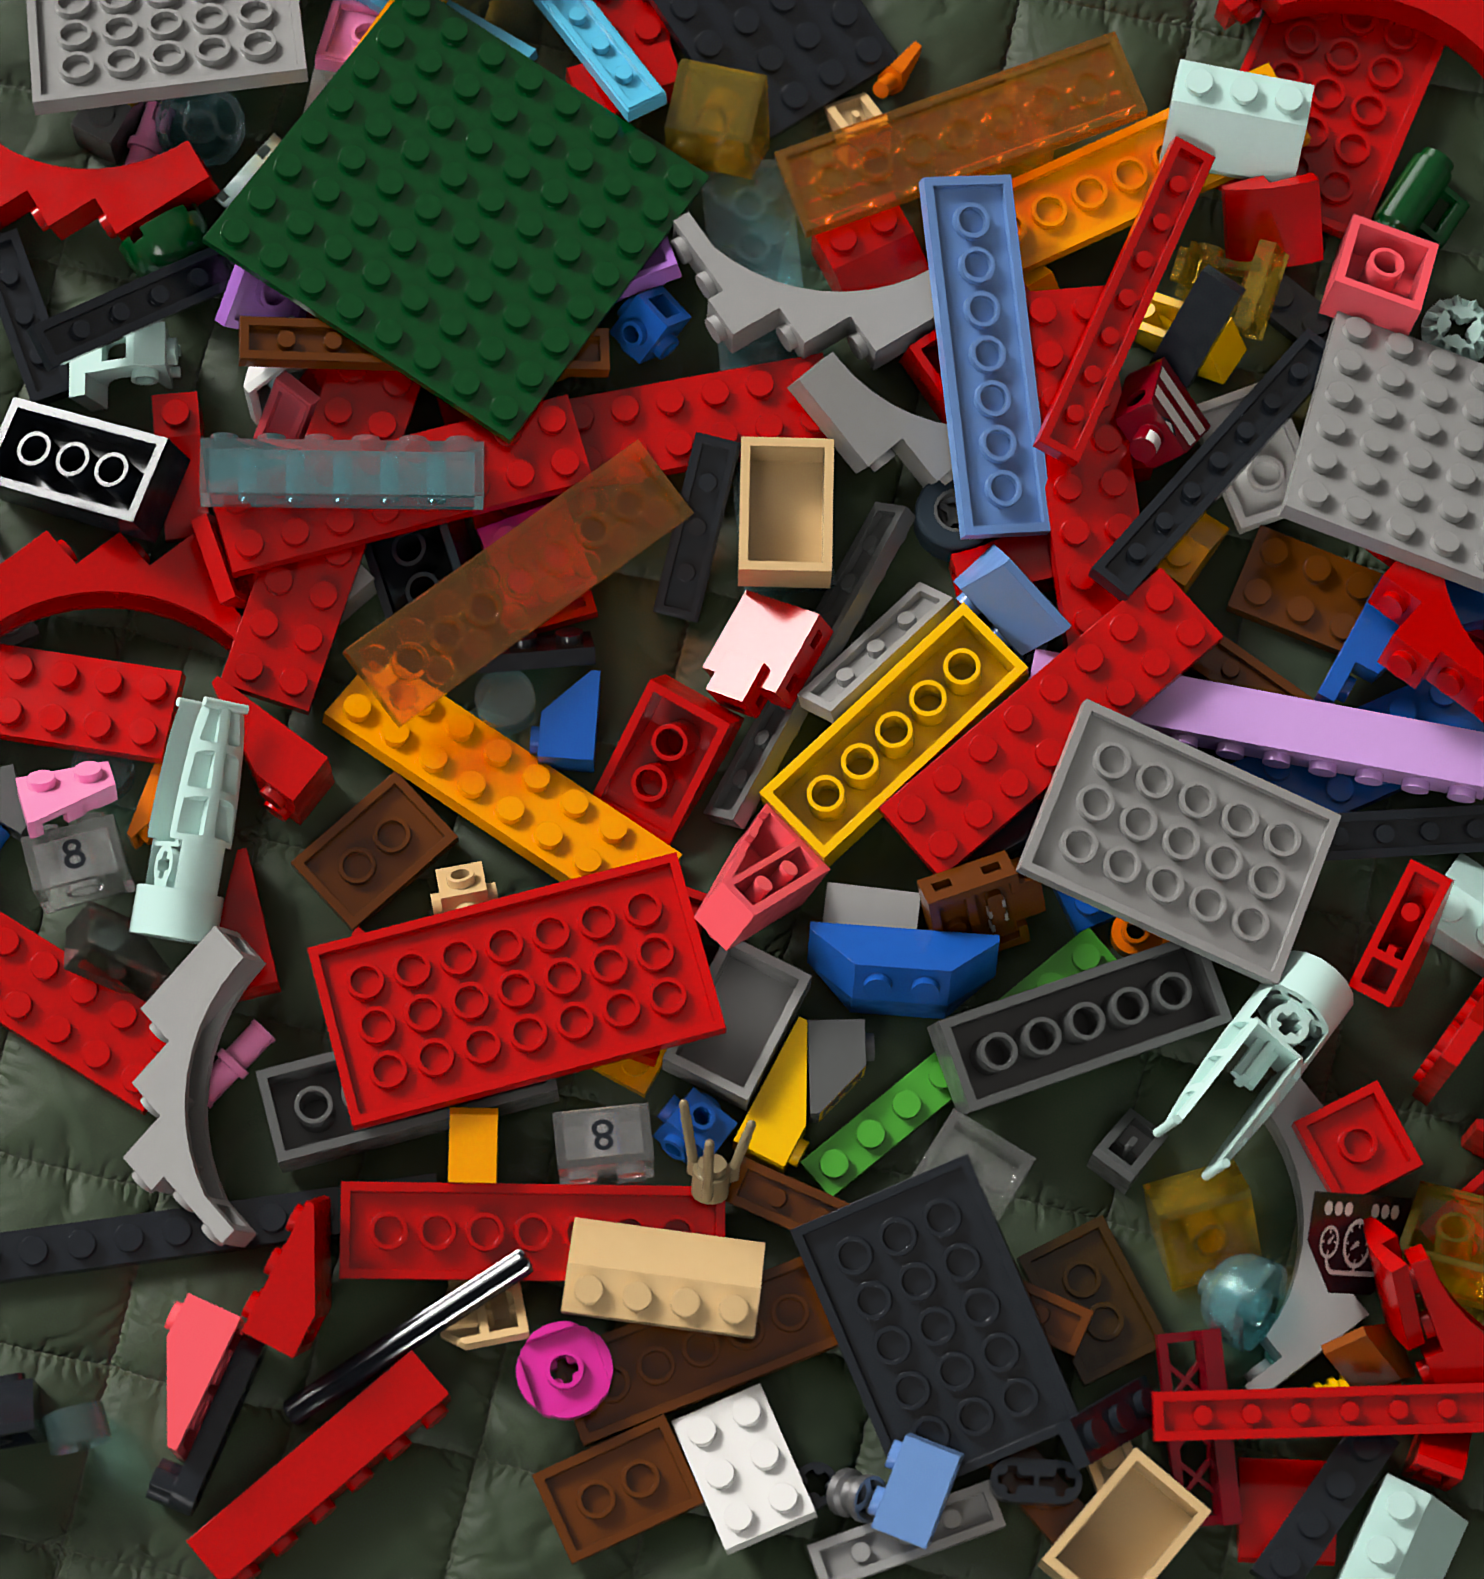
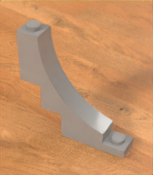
[1242,1078,1369,1389]

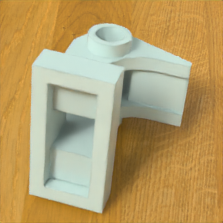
[69,322,181,412]

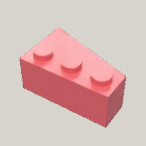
[694,803,831,951]

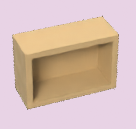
[738,436,834,588]
[1037,1447,1212,1579]

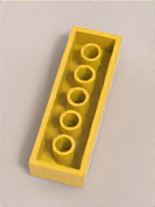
[759,602,1029,867]

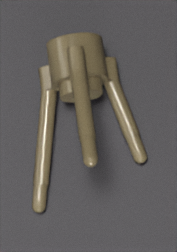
[679,1099,756,1205]

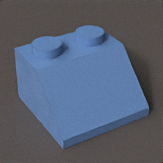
[953,544,1072,655]

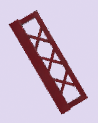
[1155,1328,1243,1527]

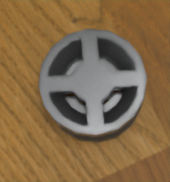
[826,1468,886,1524]

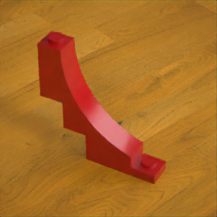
[1214,0,1484,79]

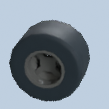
[914,480,992,562]

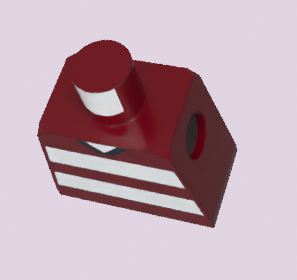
[1115,357,1211,469]

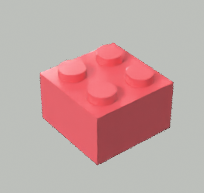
[1319,214,1439,336]

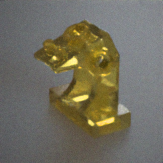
[1170,239,1289,341]

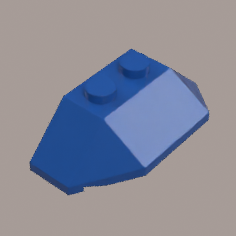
[807,922,1000,1019]

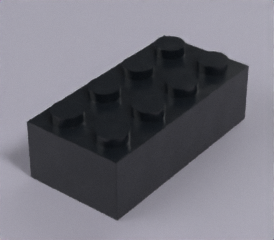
[0,397,191,543]

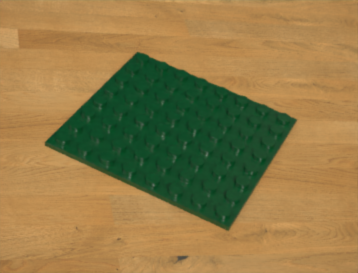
[202,0,710,444]

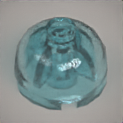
[155,91,245,167]
[1197,1253,1287,1352]

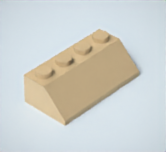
[561,1217,765,1339]

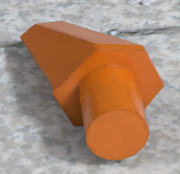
[873,41,922,98]

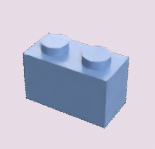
[867,1433,965,1549]

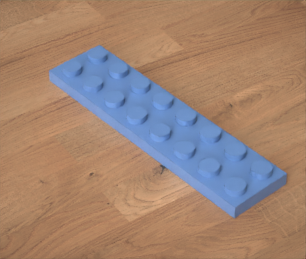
[919,174,1051,540]

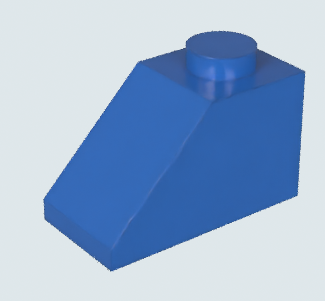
[529,670,601,773]

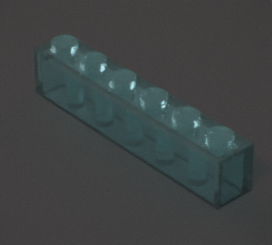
[200,432,484,510]

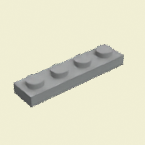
[797,582,956,723]
[806,1480,1006,1579]

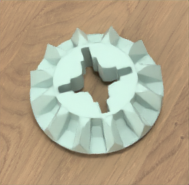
[1421,295,1484,361]

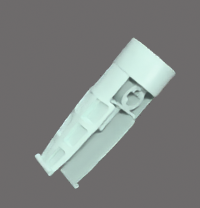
[129,696,249,944]
[1153,950,1354,1181]

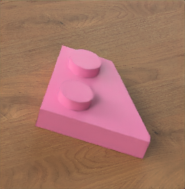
[15,761,118,839]

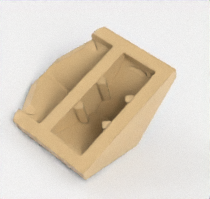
[440,1280,530,1350]

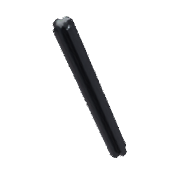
[283,1249,533,1425]

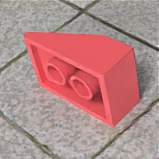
[165,1293,245,1462]

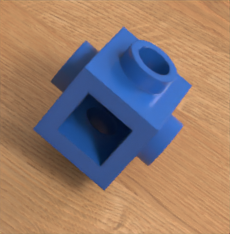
[609,286,692,364]
[652,1087,738,1164]

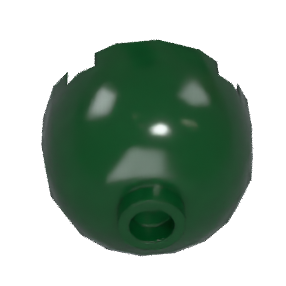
[119,202,210,278]

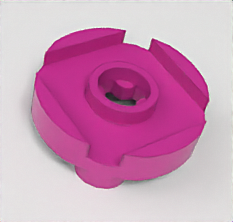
[516,1321,613,1420]

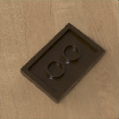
[1016,1215,1169,1388]

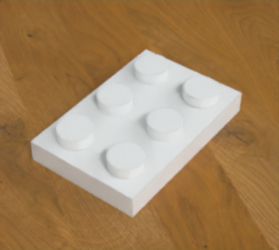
[1197,383,1300,534]
[671,1383,817,1555]

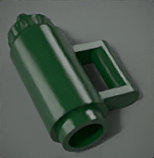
[1373,147,1470,250]

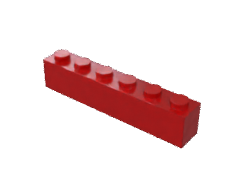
[186,1350,451,1579]

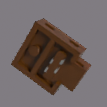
[917,850,1046,952]

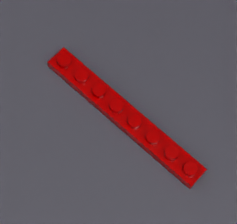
[1033,136,1216,468]
[1151,1383,1484,1441]

